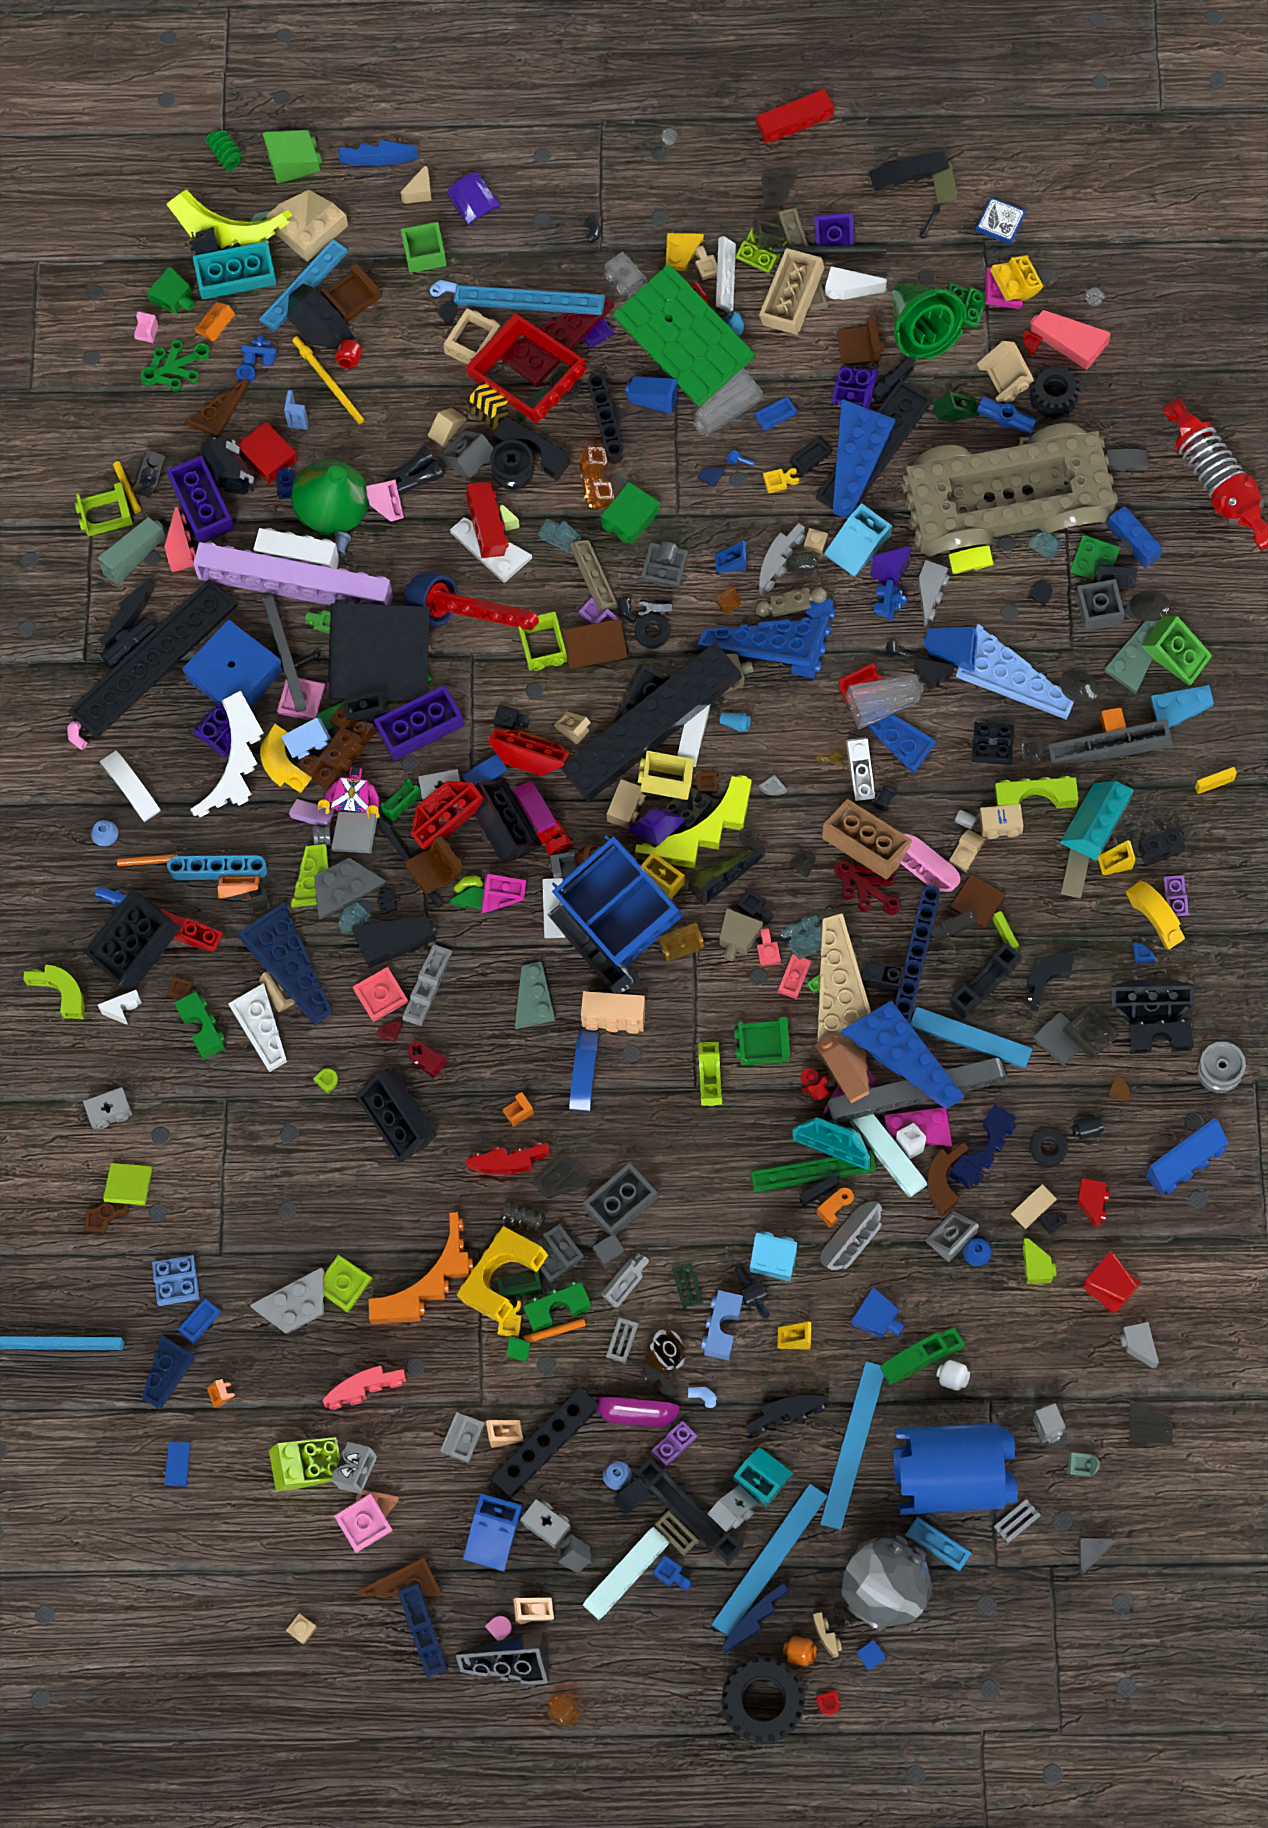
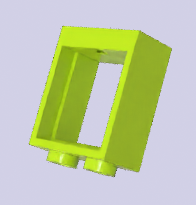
[518,612,567,671]

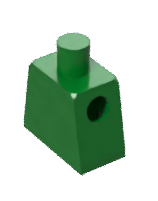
[147,267,195,313]

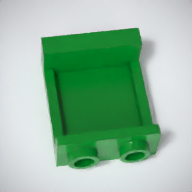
[734,1017,790,1066]

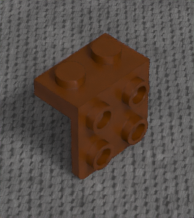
[837,316,884,366]
[405,836,463,894]

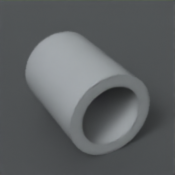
[955,810,977,829]

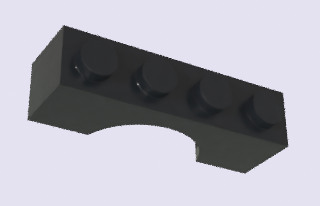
[493,417,570,481]
[949,942,1022,1019]

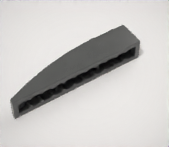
[1048,720,1173,764]

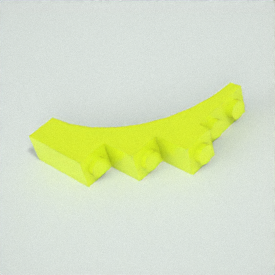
[167,189,292,249]

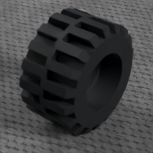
[1030,365,1080,419]

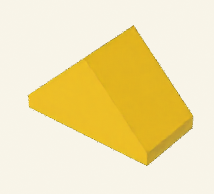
[1098,840,1136,875]
[778,1322,811,1350]

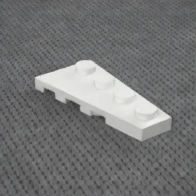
[450,517,532,583]
[228,983,287,1072]

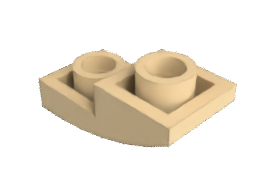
[1011,1184,1057,1229]
[813,1613,842,1658]

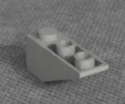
[918,560,950,626]

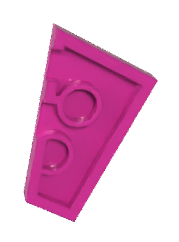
[884,1108,952,1149]

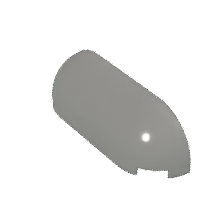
[820,1201,882,1270]

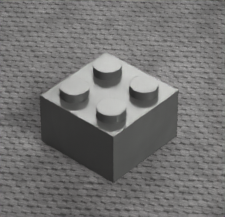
[1075,579,1125,631]

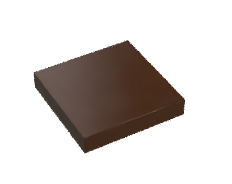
[950,874,1006,929]

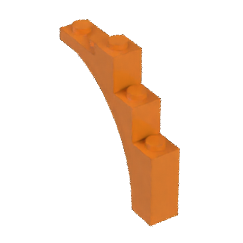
[369,1212,473,1324]

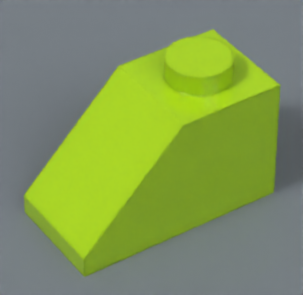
[1023,1238,1056,1284]

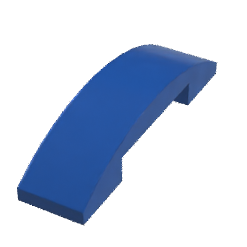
[569,1031,599,1112]

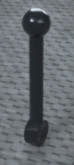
[919,205,940,239]
[282,651,320,673]

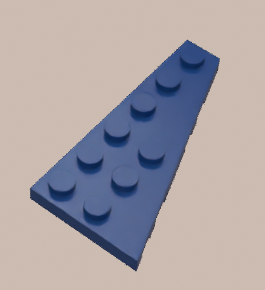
[833,399,896,519]
[841,1001,964,1109]

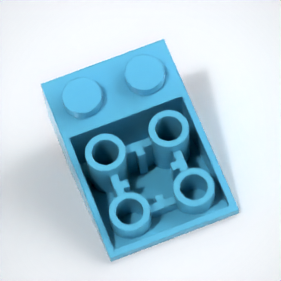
[824,503,892,577]
[750,1232,797,1282]

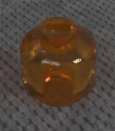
[548,1694,580,1727]

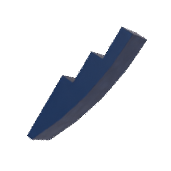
[722,1583,788,1654]
[398,1584,447,1678]

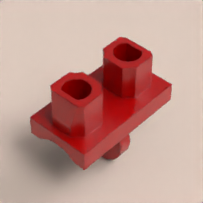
[800,1068,830,1101]

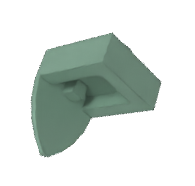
[1067,1453,1100,1477]

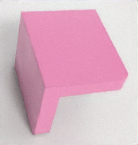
[134,312,159,343]

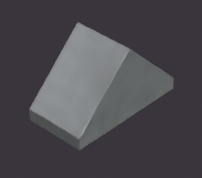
[1079,1538,1114,1575]

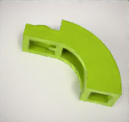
[698,1042,722,1106]

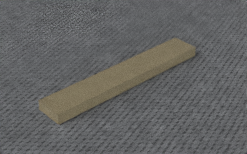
[778,207,828,312]

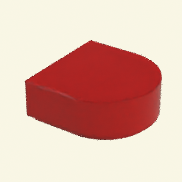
[815,1690,840,1716]

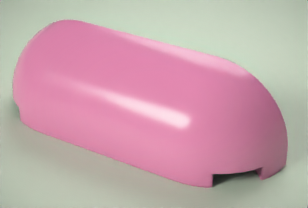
[901,834,960,892]

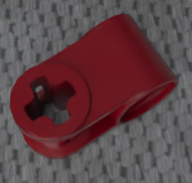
[408,1041,447,1078]

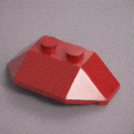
[488,728,570,776]
[411,781,484,850]

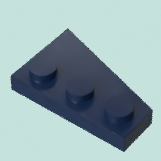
[141,1335,196,1410]

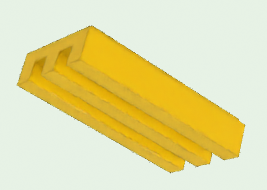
[1195,767,1237,794]

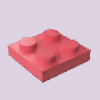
[352,967,408,1022]

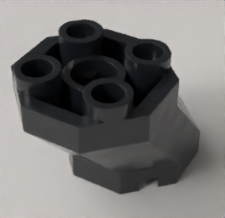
[201,437,256,495]

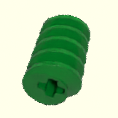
[205,130,243,171]

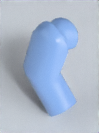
[430,280,458,297]
[688,1387,717,1408]

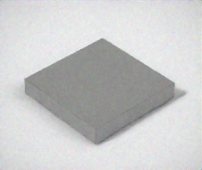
[331,812,378,853]

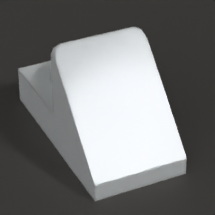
[98,990,142,1025]

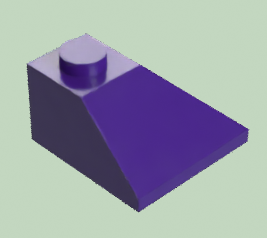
[628,806,684,846]

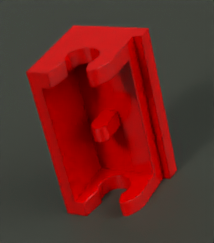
[838,663,882,705]

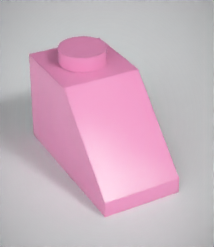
[366,480,404,521]

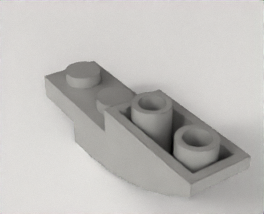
[759,523,805,596]

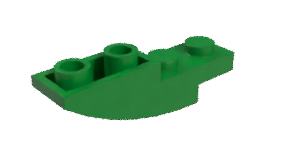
[880,1327,965,1385]

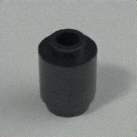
[1071,1115,1104,1140]

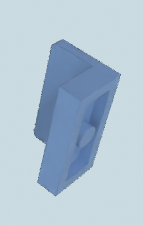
[284,390,309,430]

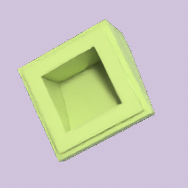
[500,505,519,531]

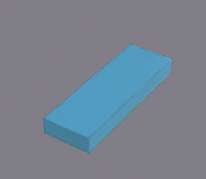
[905,1517,971,1572]

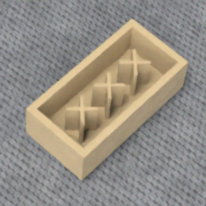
[759,248,825,335]

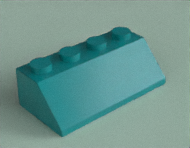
[193,241,277,300]
[1060,781,1134,861]

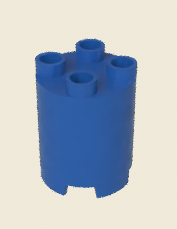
[893,1422,1017,1515]

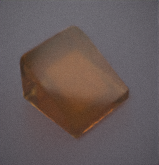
[717,586,741,614]

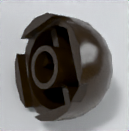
[644,1329,686,1373]

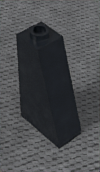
[351,916,437,969]

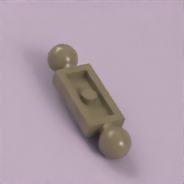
[756,587,827,617]

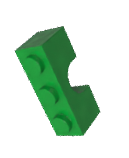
[174,992,225,1060]
[523,1282,592,1333]

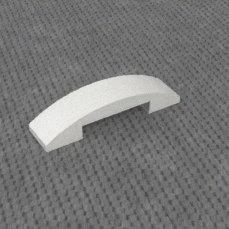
[100,751,161,822]

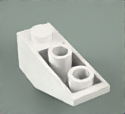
[845,737,875,801]

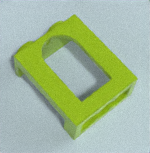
[74,483,133,536]

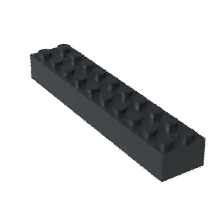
[560,642,742,803]

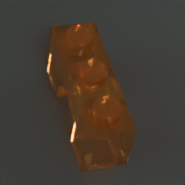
[578,446,614,510]

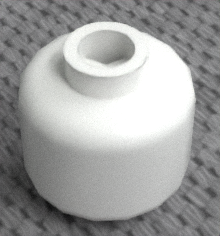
[937,1360,970,1391]

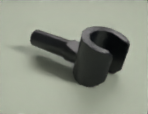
[886,641,913,658]

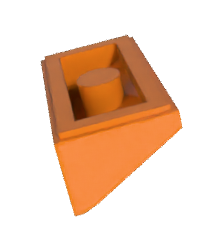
[194,302,235,342]

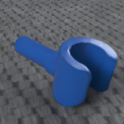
[726,450,754,466]

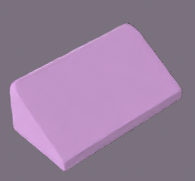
[289,799,335,827]

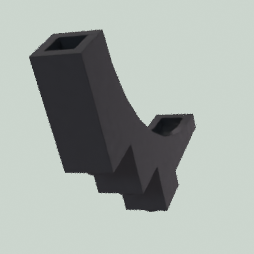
[547,903,631,994]

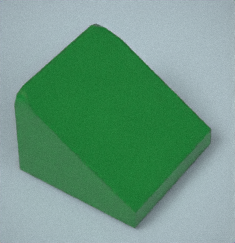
[507,1337,531,1361]

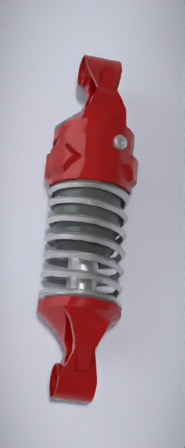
[1162,397,1268,551]

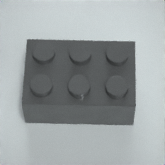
[583,1163,658,1236]

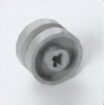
[1197,1042,1246,1093]

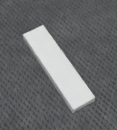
[716,236,736,313]

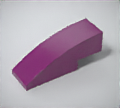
[513,781,557,833]

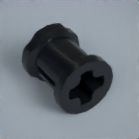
[872,785,896,812]

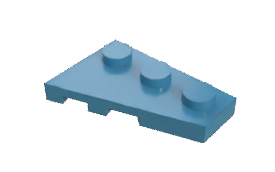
[1150,685,1214,728]

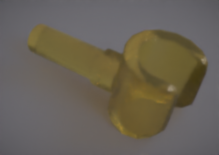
[815,752,844,767]

